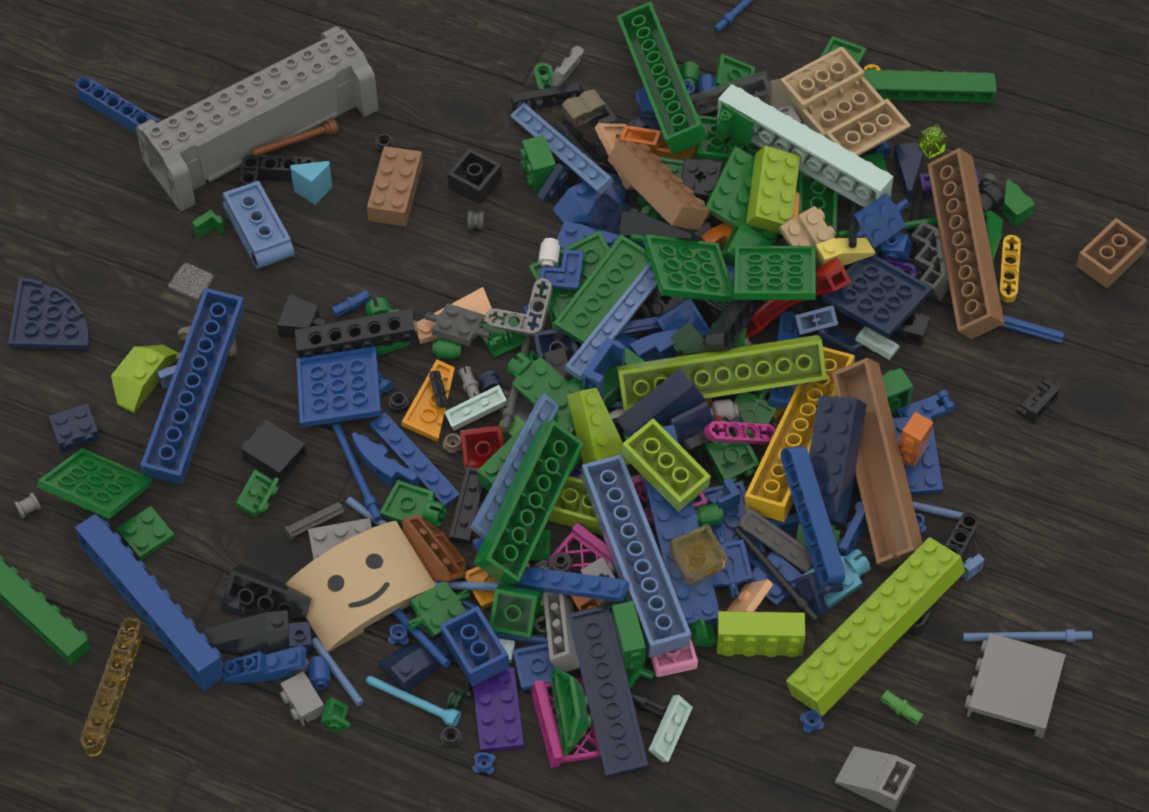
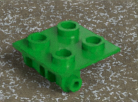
[715,103,755,148]
[481,315,530,358]

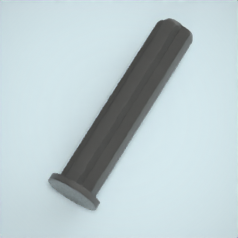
[283,502,344,541]

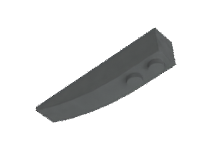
[690,70,773,115]

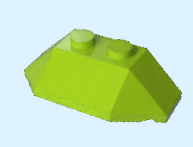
[111,345,179,414]

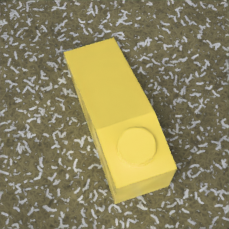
[815,238,875,267]

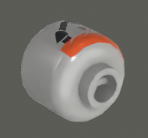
[710,399,739,422]

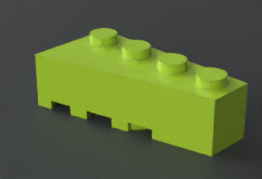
[567,387,631,465]

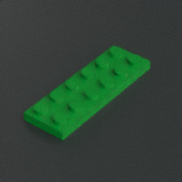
[553,235,650,344]

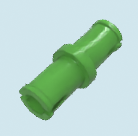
[880,690,924,725]

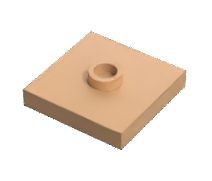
[727,579,773,612]

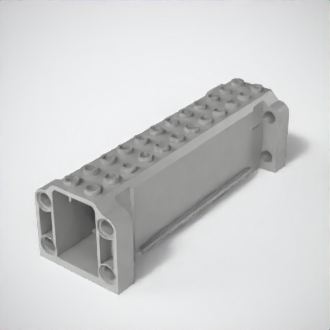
[136,26,378,212]

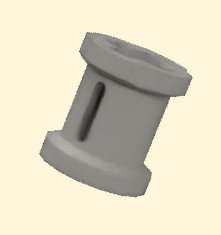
[14,492,41,519]

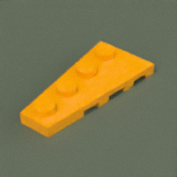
[401,359,455,442]

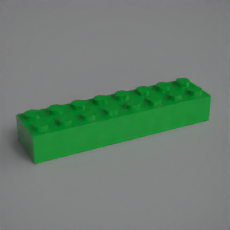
[473,420,584,585]

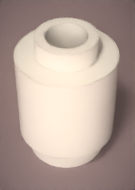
[538,238,560,267]

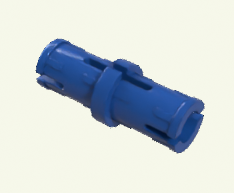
[331,290,371,319]

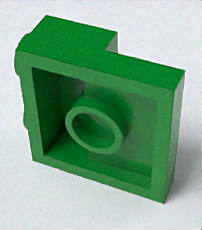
[704,431,760,485]

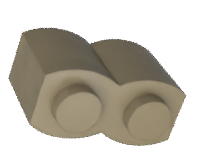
[562,90,605,128]

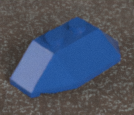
[552,173,627,224]

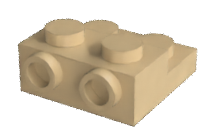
[779,206,835,247]

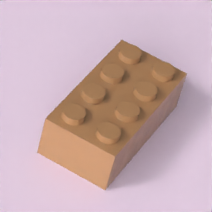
[367,146,423,227]

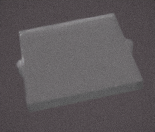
[168,262,214,301]

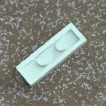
[445,385,508,431]
[649,695,693,762]

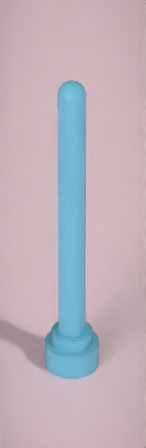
[366,676,461,727]

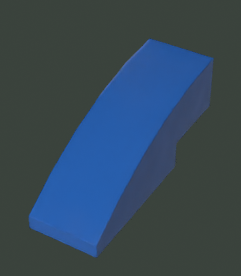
[630,330,678,362]

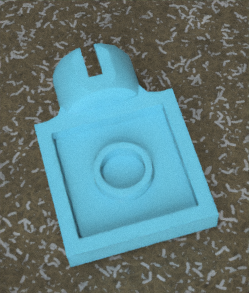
[804,549,871,609]

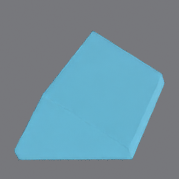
[290,161,332,205]

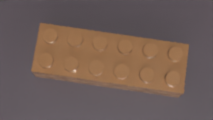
[607,141,710,230]

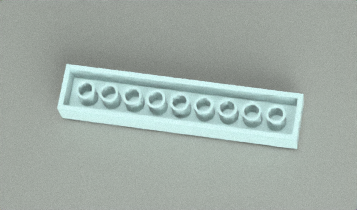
[717,84,893,208]

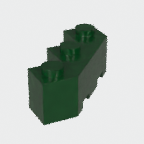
[671,321,733,399]

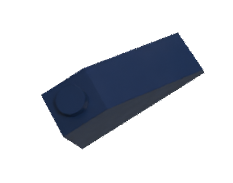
[893,142,924,202]

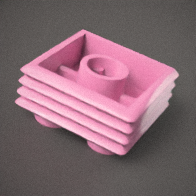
[651,639,698,677]

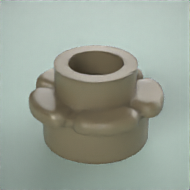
[443,433,462,453]

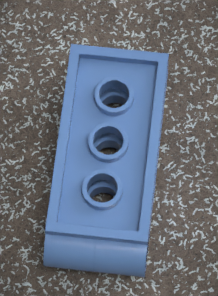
[223,181,295,269]

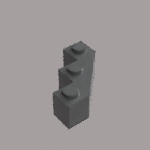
[911,221,950,301]

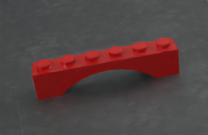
[745,258,851,338]

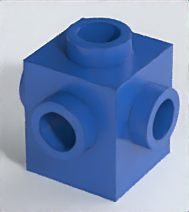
[880,232,912,261]

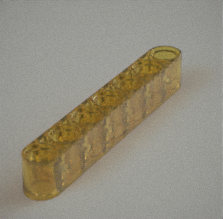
[80,617,143,757]

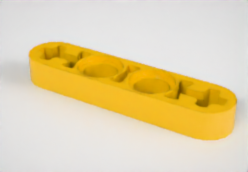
[999,235,1021,303]

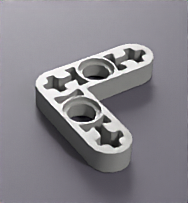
[486,278,553,336]

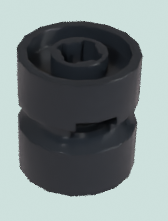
[979,184,1004,212]

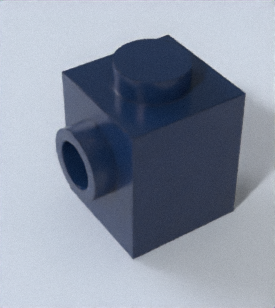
[288,622,313,656]

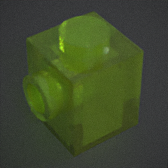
[919,124,947,158]

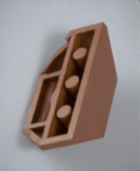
[402,515,466,581]

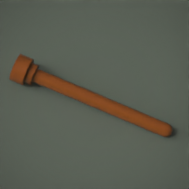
[252,118,338,156]

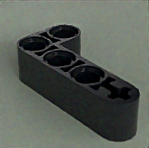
[240,154,316,186]

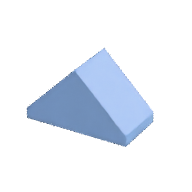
[794,305,838,335]

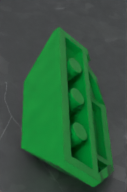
[550,668,591,757]

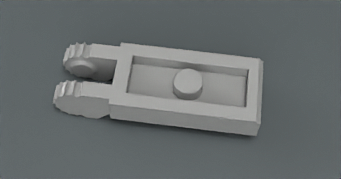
[552,46,584,87]

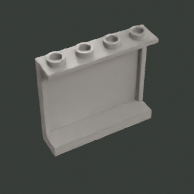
[965,633,1066,738]

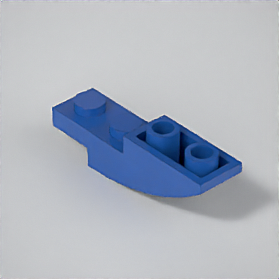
[352,432,419,488]
[224,645,306,683]

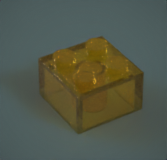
[669,524,728,586]

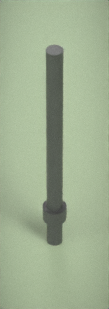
[501,340,531,433]

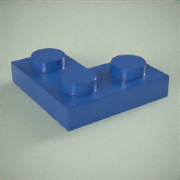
[540,249,584,291]
[655,298,710,337]

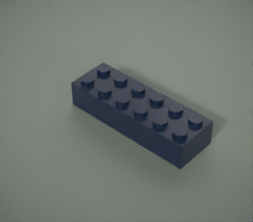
[809,396,867,526]

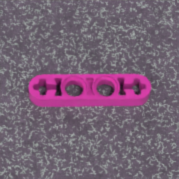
[704,421,776,445]

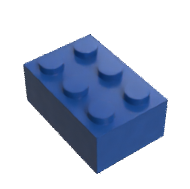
[440,606,510,686]

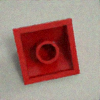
[460,426,503,471]

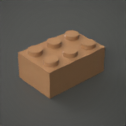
[1076,218,1147,288]

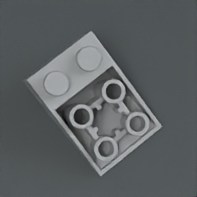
[835,746,916,812]

